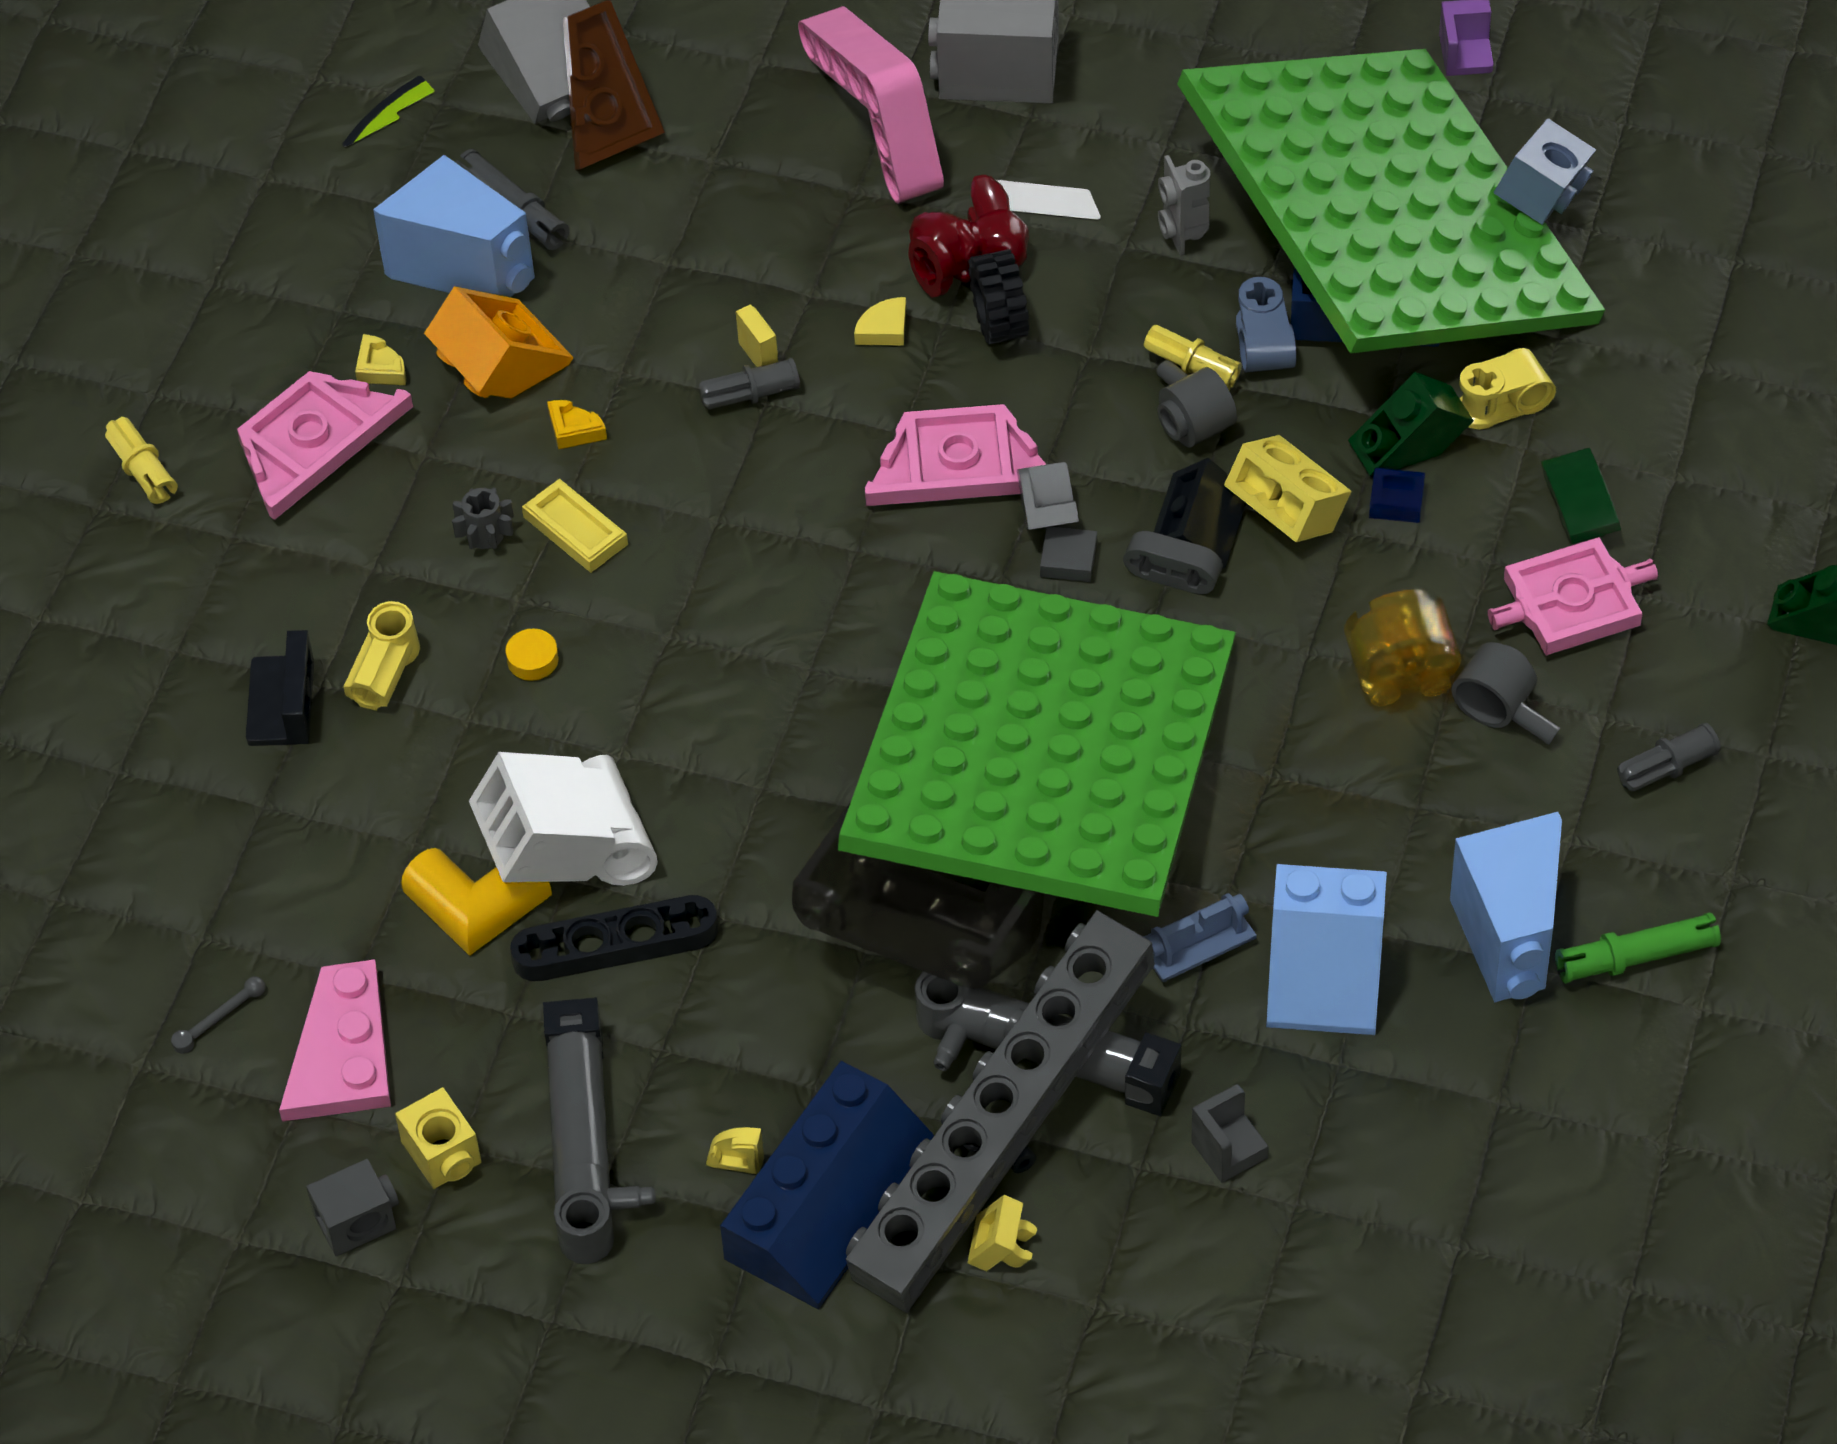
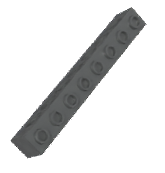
[846,910,1155,1313]

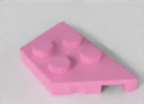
[237,371,413,520]
[865,404,1046,506]

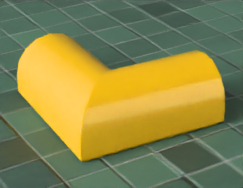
[401,848,552,956]

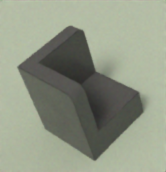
[1017,462,1079,530]
[1191,1084,1269,1183]

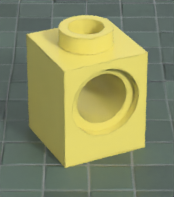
[395,1087,482,1189]

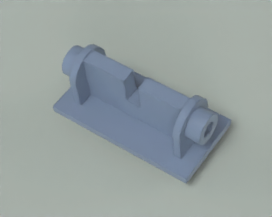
[1144,893,1257,982]

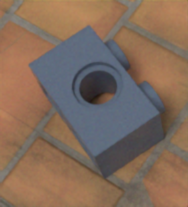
[1493,118,1596,225]

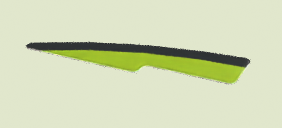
[342,76,434,147]

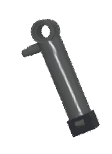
[915,965,1182,1117]
[543,997,656,1264]

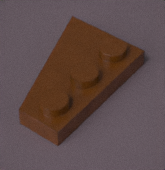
[563,0,665,170]

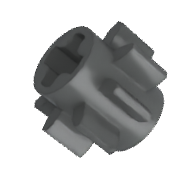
[452,487,514,550]

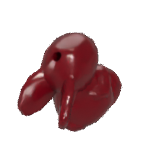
[908,175,1029,297]

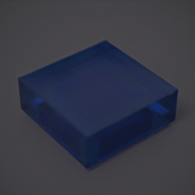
[1369,468,1425,523]

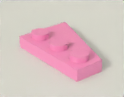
[279,959,391,1122]

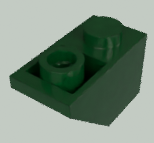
[1348,372,1474,478]
[1767,565,1837,645]

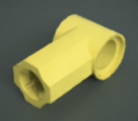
[343,601,420,711]

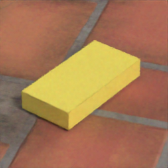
[522,478,628,573]

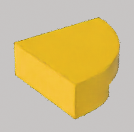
[547,400,607,450]

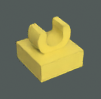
[967,1195,1037,1272]

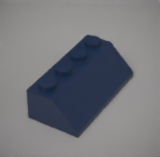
[720,1061,934,1310]

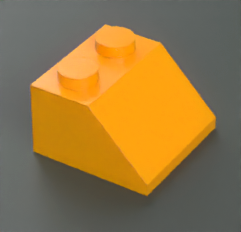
[424,286,574,399]

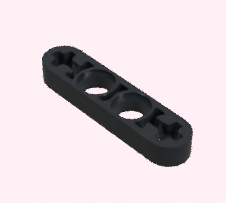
[510,895,718,981]

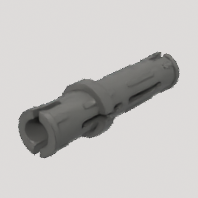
[456,149,570,250]

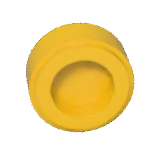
[505,629,559,681]

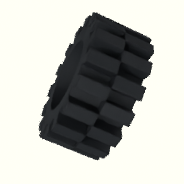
[969,249,1029,344]

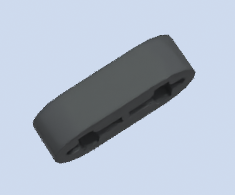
[1123,531,1223,594]

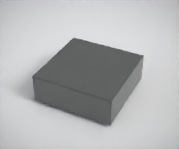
[1040,526,1097,582]

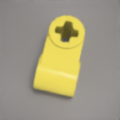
[1459,348,1556,430]

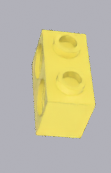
[1224,435,1352,542]

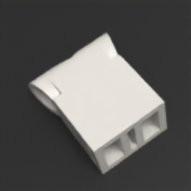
[469,752,658,886]

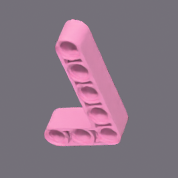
[798,6,944,204]

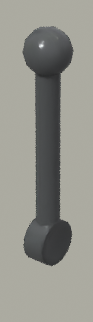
[171,976,265,1054]

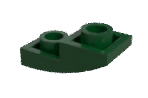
[1541,447,1621,544]

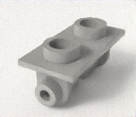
[1158,155,1210,256]

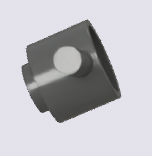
[1157,360,1237,447]
[1452,642,1560,745]

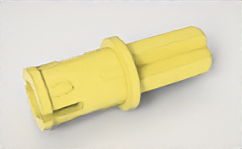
[1143,325,1242,391]
[105,416,178,504]

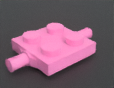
[1488,537,1658,655]

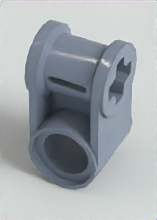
[1236,277,1296,373]

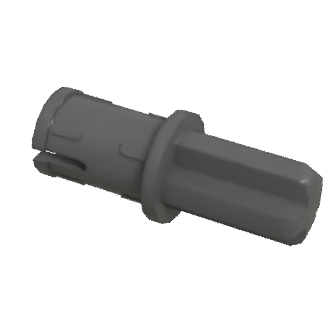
[699,358,800,409]
[1617,723,1721,792]

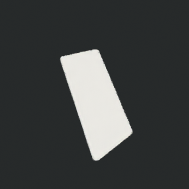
[996,180,1101,220]

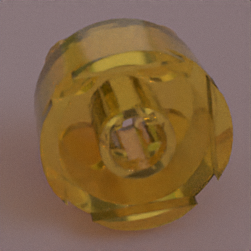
[1344,590,1461,706]

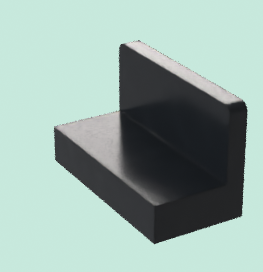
[1154,458,1246,569]
[246,630,314,746]

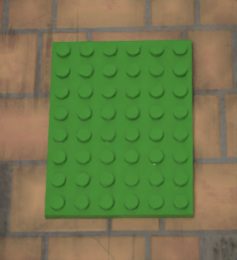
[1177,49,1605,354]
[838,571,1236,917]

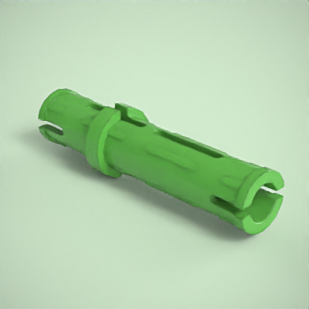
[1555,912,1721,984]

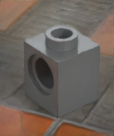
[306,1159,399,1257]

